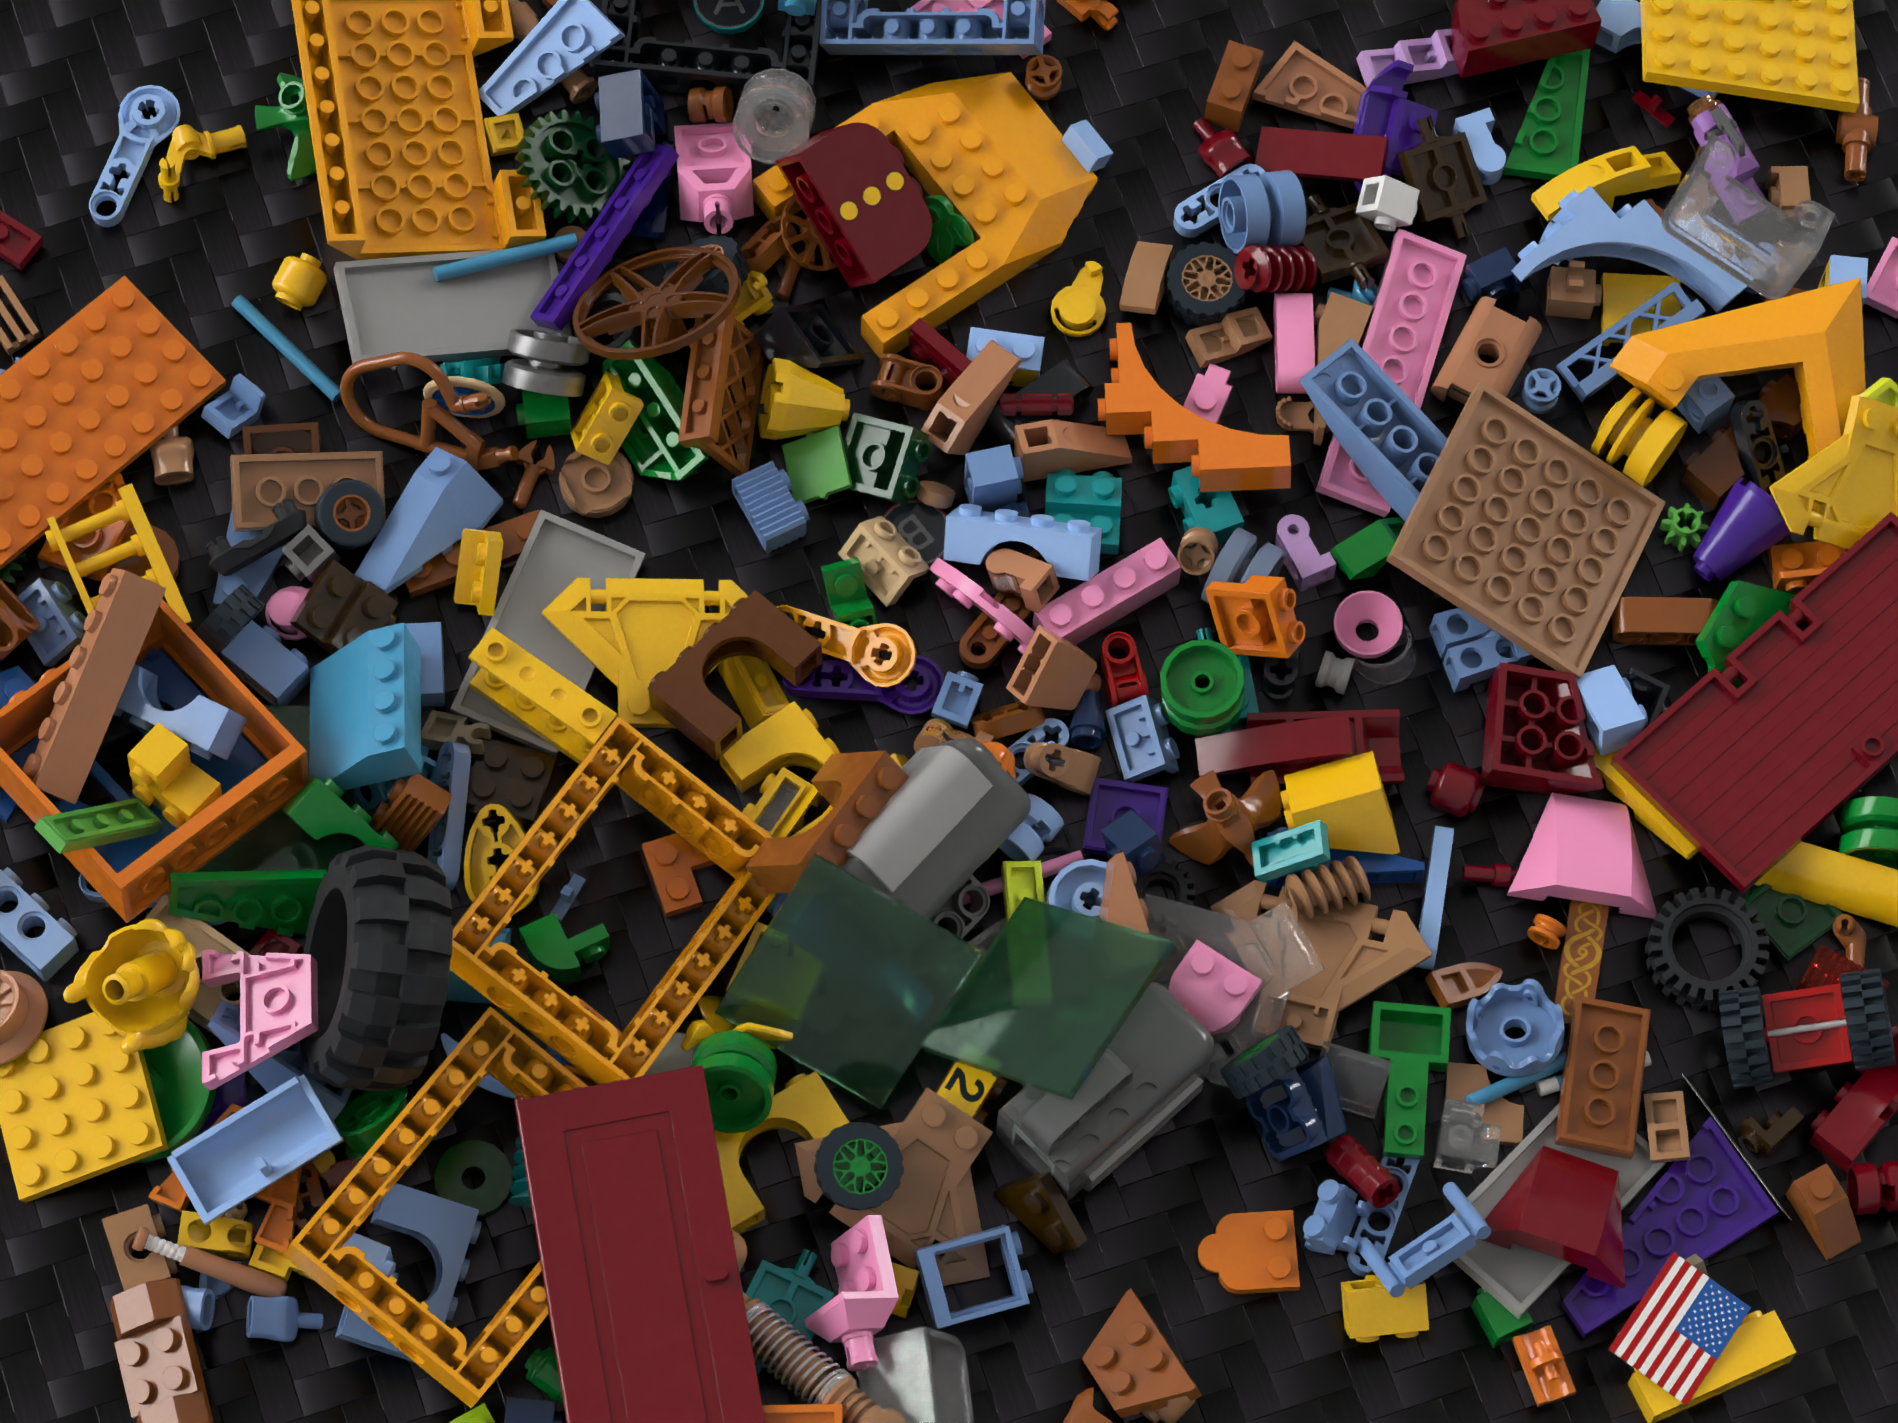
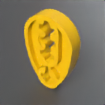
[464,804,540,914]

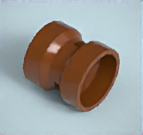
[688,86,734,124]

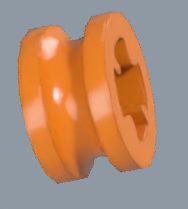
[1527,914,1566,949]

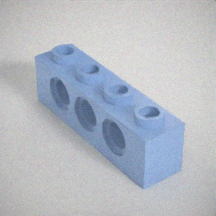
[0,867,79,983]

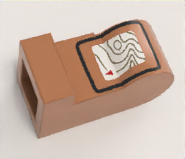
[986,548,1060,613]

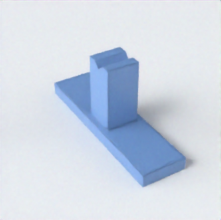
[549,873,586,922]

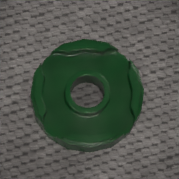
[434,1140,513,1219]

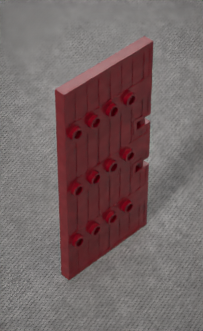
[1610,512,1898,893]

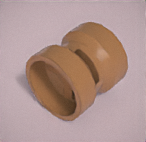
[1177,527,1218,575]

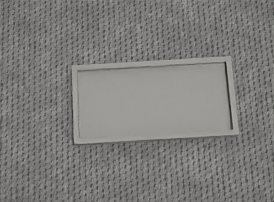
[334,249,572,363]
[450,509,645,756]
[1450,1104,1667,1319]

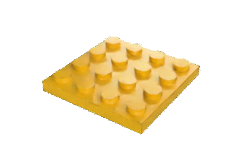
[0,1012,169,1203]

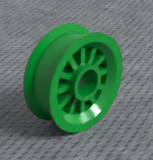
[334,1086,409,1161]

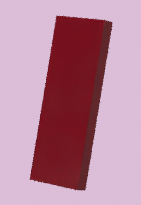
[1255,126,1389,182]

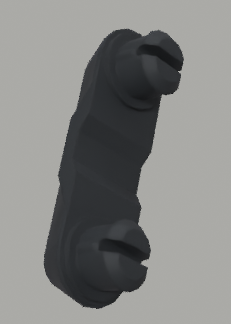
[206,498,307,576]

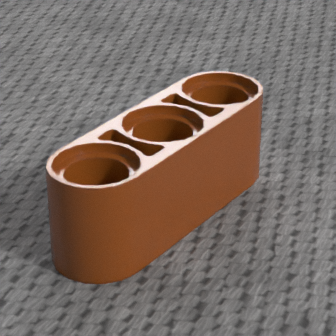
[1611,597,1718,646]

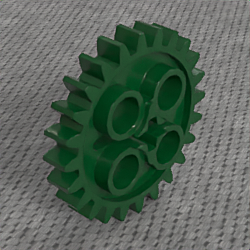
[515,109,631,225]

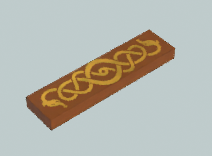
[1554,899,1610,1028]

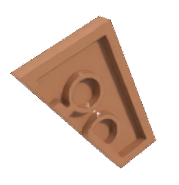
[1252,41,1367,129]

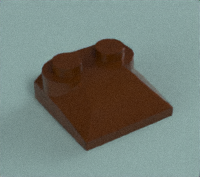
[242,422,321,454]

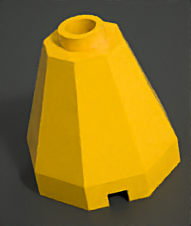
[758,358,850,440]

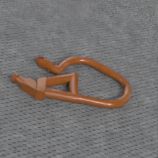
[340,352,519,473]

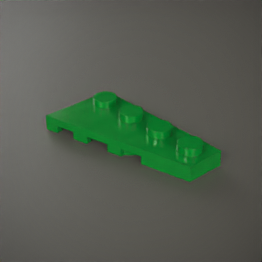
[1502,49,1591,181]
[168,869,327,937]

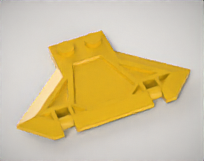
[1769,395,1898,550]
[541,577,748,728]

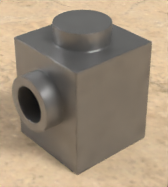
[281,524,341,584]

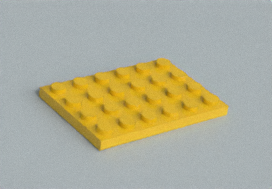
[1640,0,1860,113]

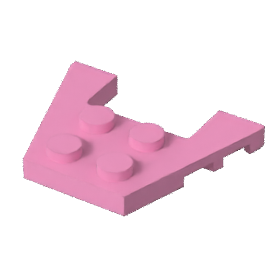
[202,949,318,1090]

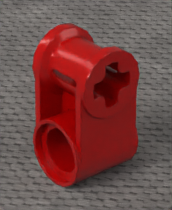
[1100,631,1149,708]

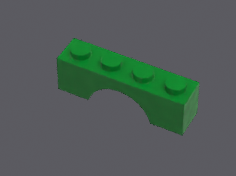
[281,776,400,849]

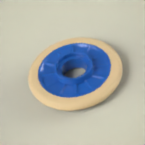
[423,376,505,418]

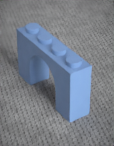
[335,1183,482,1362]

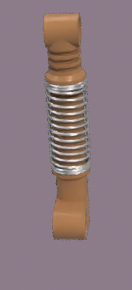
[732,1230,906,1423]

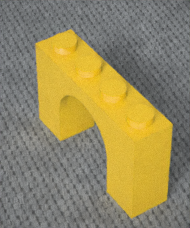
[720,701,840,837]
[715,1071,850,1234]

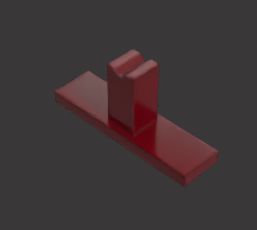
[1631,90,1675,128]

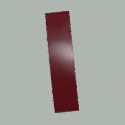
[1195,715,1353,777]

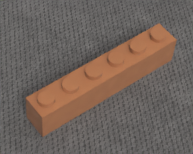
[23,568,166,804]

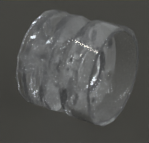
[733,69,816,164]

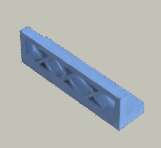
[1556,281,1706,402]

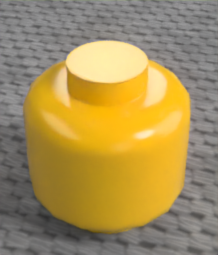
[272,253,327,311]

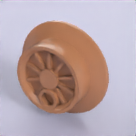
[0,970,48,1066]

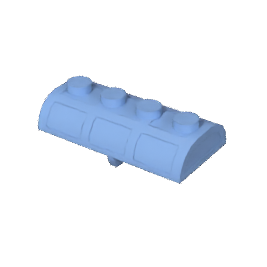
[167,1074,344,1226]

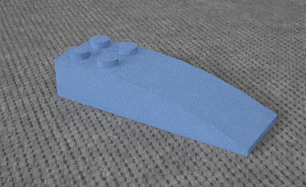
[1300,338,1447,522]

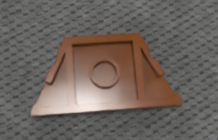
[1082,1289,1202,1418]

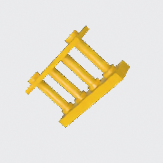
[44,483,194,629]
[469,627,617,764]

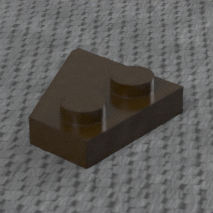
[993,1172,1088,1254]

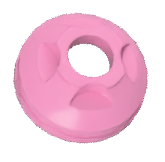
[1333,591,1403,659]

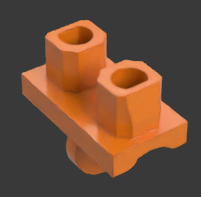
[1512,1325,1576,1407]

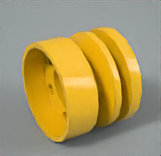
[1590,387,1688,487]

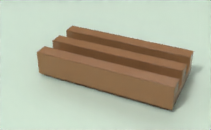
[0,275,41,355]

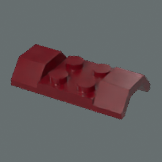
[1246,709,1405,787]

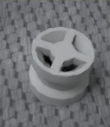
[1315,650,1355,695]

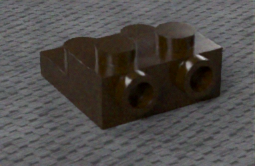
[289,560,399,655]
[465,738,557,830]

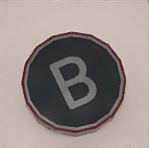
[882,499,947,567]

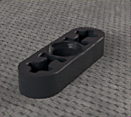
[1730,400,1786,500]

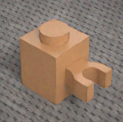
[1546,260,1602,319]

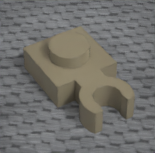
[421,710,492,754]

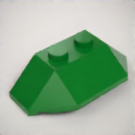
[602,340,709,481]

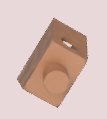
[1006,625,1101,710]

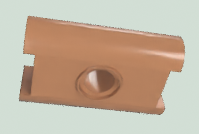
[1431,296,1542,405]

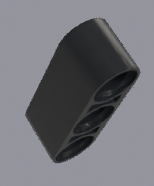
[986,359,1093,450]

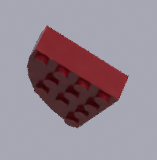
[1451,0,1602,78]

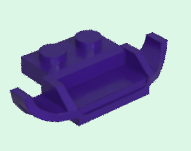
[1353,59,1438,193]

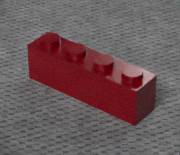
[1808,1025,1898,1172]

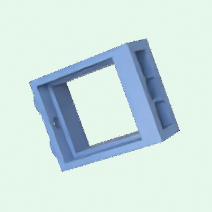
[913,1225,1033,1329]

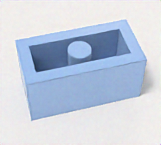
[1061,120,1113,173]

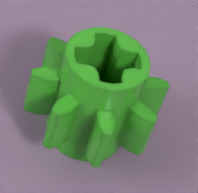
[1659,503,1709,552]

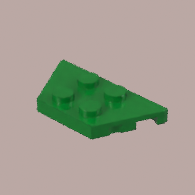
[1695,581,1796,689]

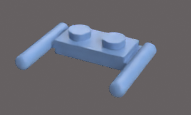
[1357,1182,1491,1298]

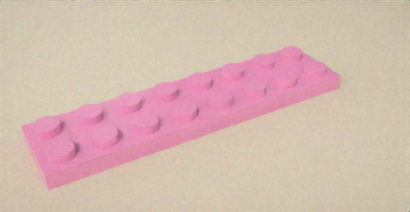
[1316,229,1467,518]

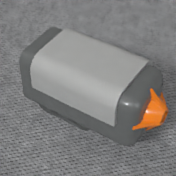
[815,738,1031,974]

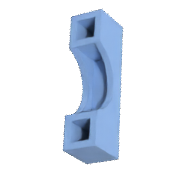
[1595,0,1718,103]
[943,504,1102,581]

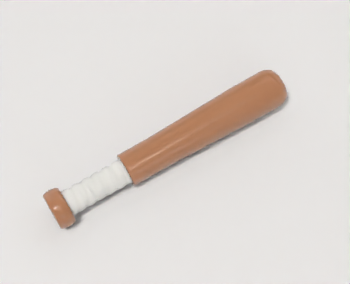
[132,1227,288,1297]

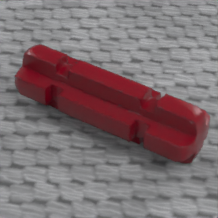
[1000,393,1074,416]

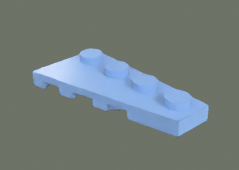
[478,0,625,116]

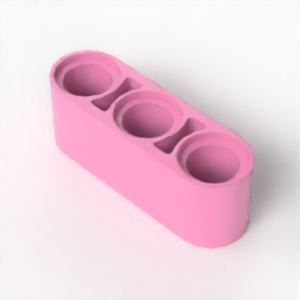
[1273,293,1315,394]

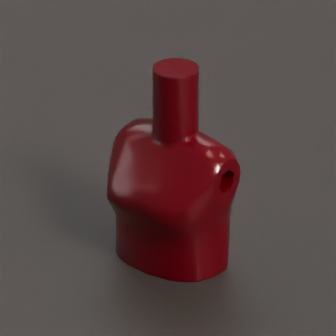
[1193,117,1253,179]

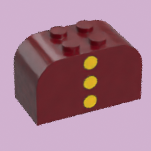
[775,122,932,288]

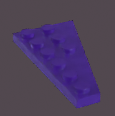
[1561,1116,1779,1338]

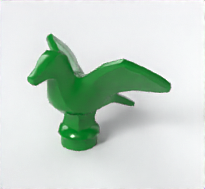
[255,72,317,181]

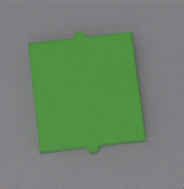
[782,426,853,504]

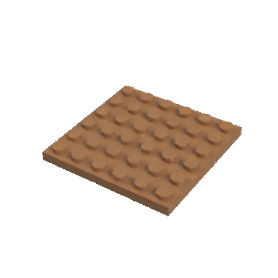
[1386,381,1666,679]

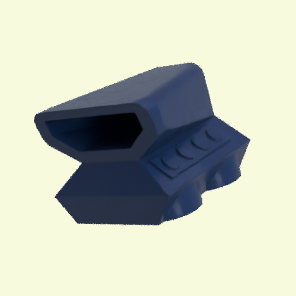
[1246,1054,1347,1162]

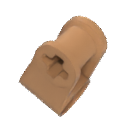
[1023,742,1102,796]

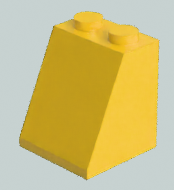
[1280,751,1401,855]

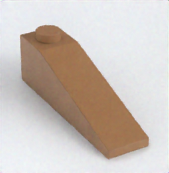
[1314,292,1373,446]

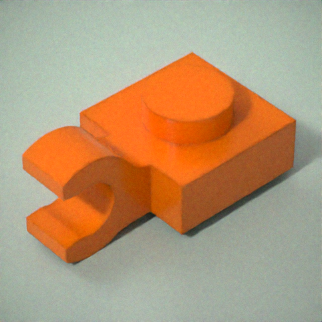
[1056,0,1118,31]

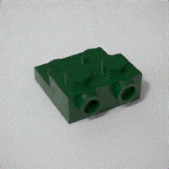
[844,413,931,506]

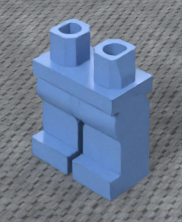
[1429,608,1535,693]

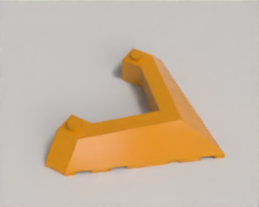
[1608,278,1866,512]

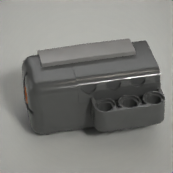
[996,982,1215,1202]

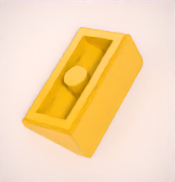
[718,656,790,729]

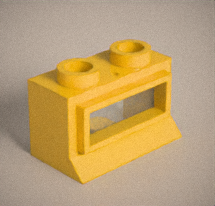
[742,767,821,838]

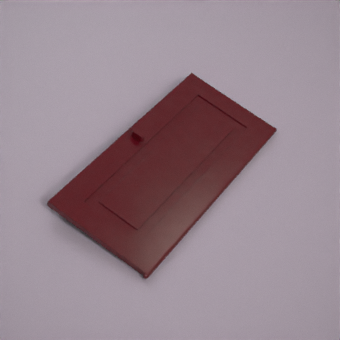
[514,1065,766,1423]

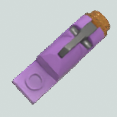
[1687,94,1770,227]

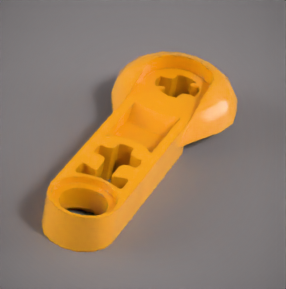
[777,605,917,687]

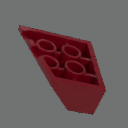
[1481,662,1604,795]

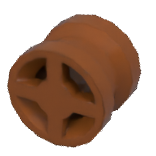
[1025,55,1062,100]

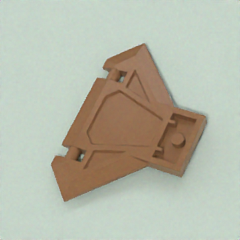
[1211,880,1433,1052]
[794,1088,993,1286]

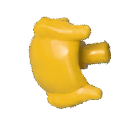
[63,918,200,1055]

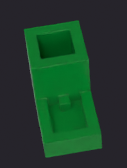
[519,912,611,982]

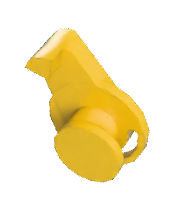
[1050,261,1106,337]

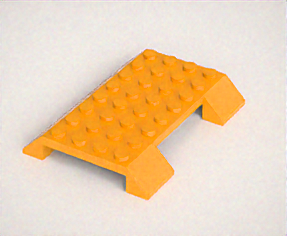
[291,0,546,260]

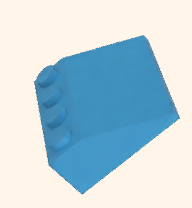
[309,623,422,791]

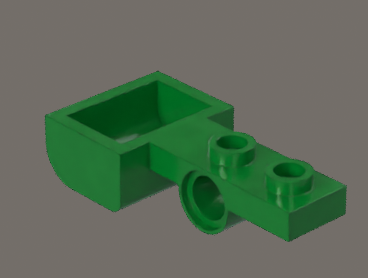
[1367,1001,1451,1160]

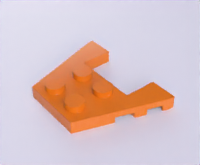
[148,1103,302,1255]

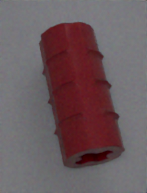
[1326,1135,1400,1209]

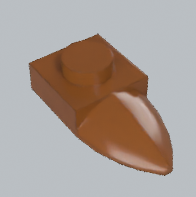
[1425,962,1503,1009]

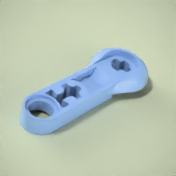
[89,85,181,227]

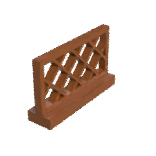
[678,307,764,477]

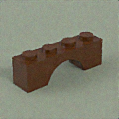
[1681,373,1803,512]

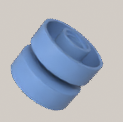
[1218,170,1306,254]

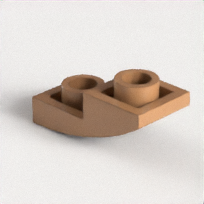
[1119,241,1174,315]

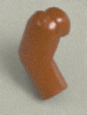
[1832,914,1867,971]

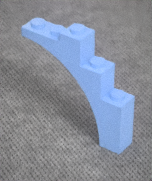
[1512,185,1756,313]

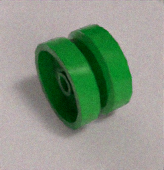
[1160,639,1245,737]
[1838,796,1898,870]
[690,1030,777,1134]

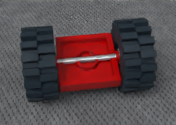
[1719,968,1896,1089]

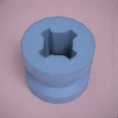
[1521,368,1561,414]

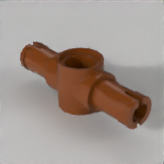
[1836,77,1878,182]

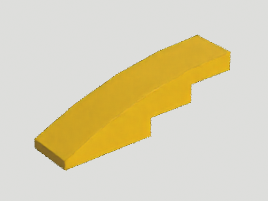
[1589,739,1699,860]

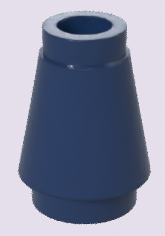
[1068,690,1106,750]

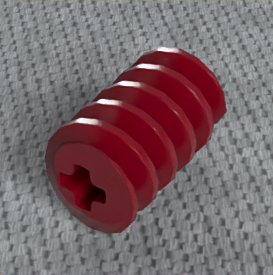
[1234,245,1318,293]

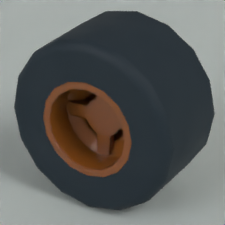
[314,480,385,550]

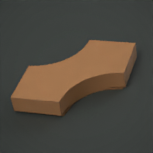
[1444,1062,1524,1147]

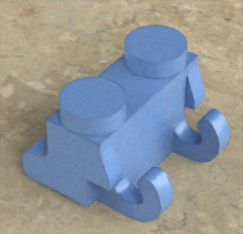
[1303,1179,1372,1255]

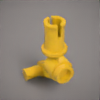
[158,124,247,203]

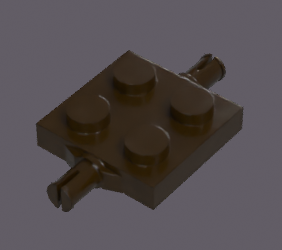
[1397,116,1488,239]
[1299,194,1389,290]

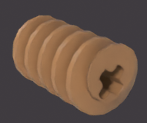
[1284,856,1371,923]

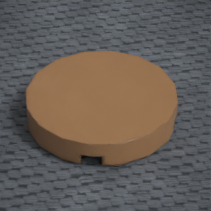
[558,451,634,518]

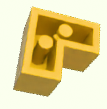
[127,722,222,828]

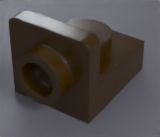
[1738,1106,1804,1159]

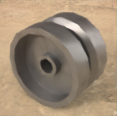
[502,328,590,397]

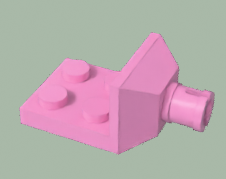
[674,122,754,234]
[804,1215,899,1371]

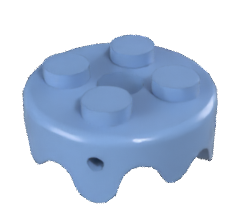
[1466,979,1564,1077]

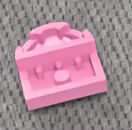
[1169,939,1262,1035]

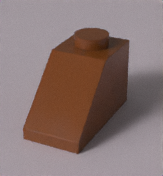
[1785,1163,1861,1261]

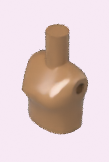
[150,425,194,486]

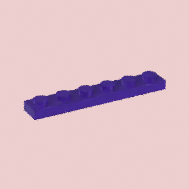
[530,144,679,331]

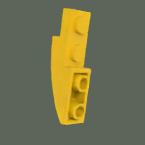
[1531,146,1682,221]

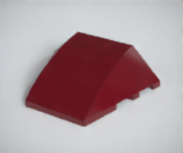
[1480,1146,1626,1288]

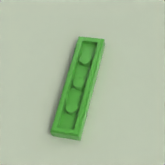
[34,798,163,854]

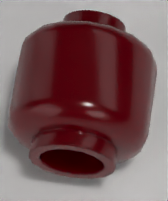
[1426,761,1486,818]

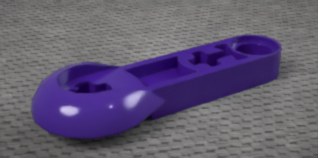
[782,655,944,716]

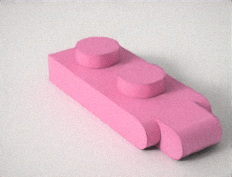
[1183,363,1233,424]

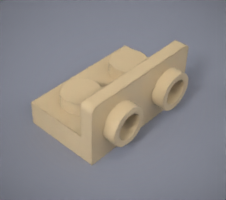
[838,516,929,607]

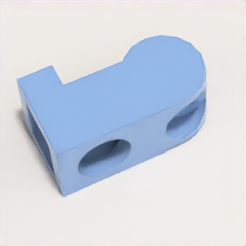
[1452,108,1506,185]

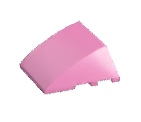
[1507,793,1657,919]

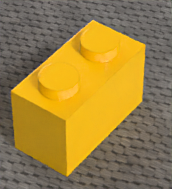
[1341,1278,1429,1342]

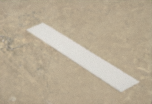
[1682,1074,1792,1221]

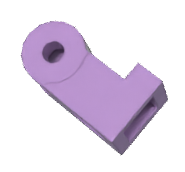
[1275,514,1336,592]

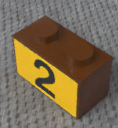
[935,1043,1009,1126]

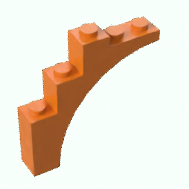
[1097,323,1291,492]

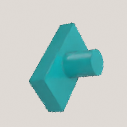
[1251,820,1331,883]

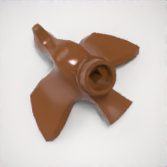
[1169,769,1282,868]

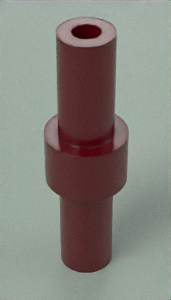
[1461,863,1518,887]

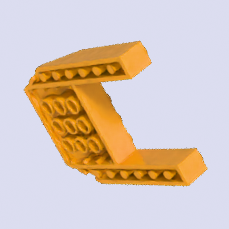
[753,72,1098,359]

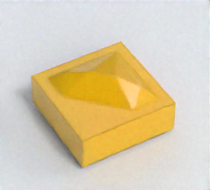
[483,112,524,157]

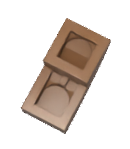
[1185,306,1273,368]
[1644,1091,1691,1163]

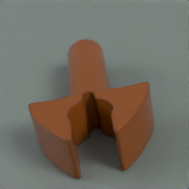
[775,243,815,301]
[512,440,555,509]

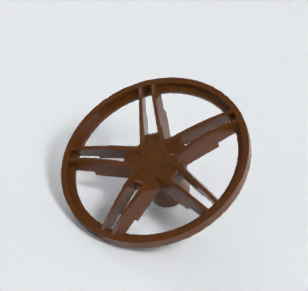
[573,247,741,360]

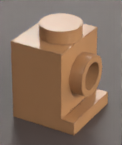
[1765,166,1811,225]

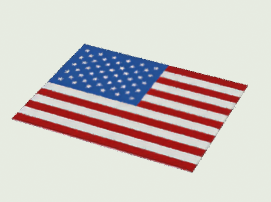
[1609,1252,1751,1406]

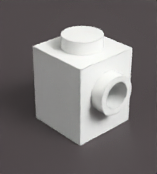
[1356,175,1420,231]

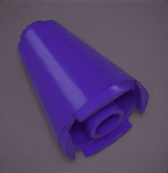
[1693,477,1791,582]

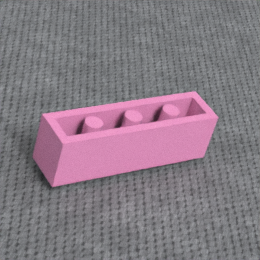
[1032,537,1181,645]

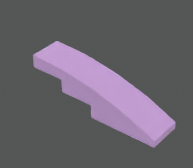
[1356,29,1459,88]

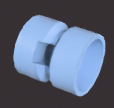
[999,793,1064,861]

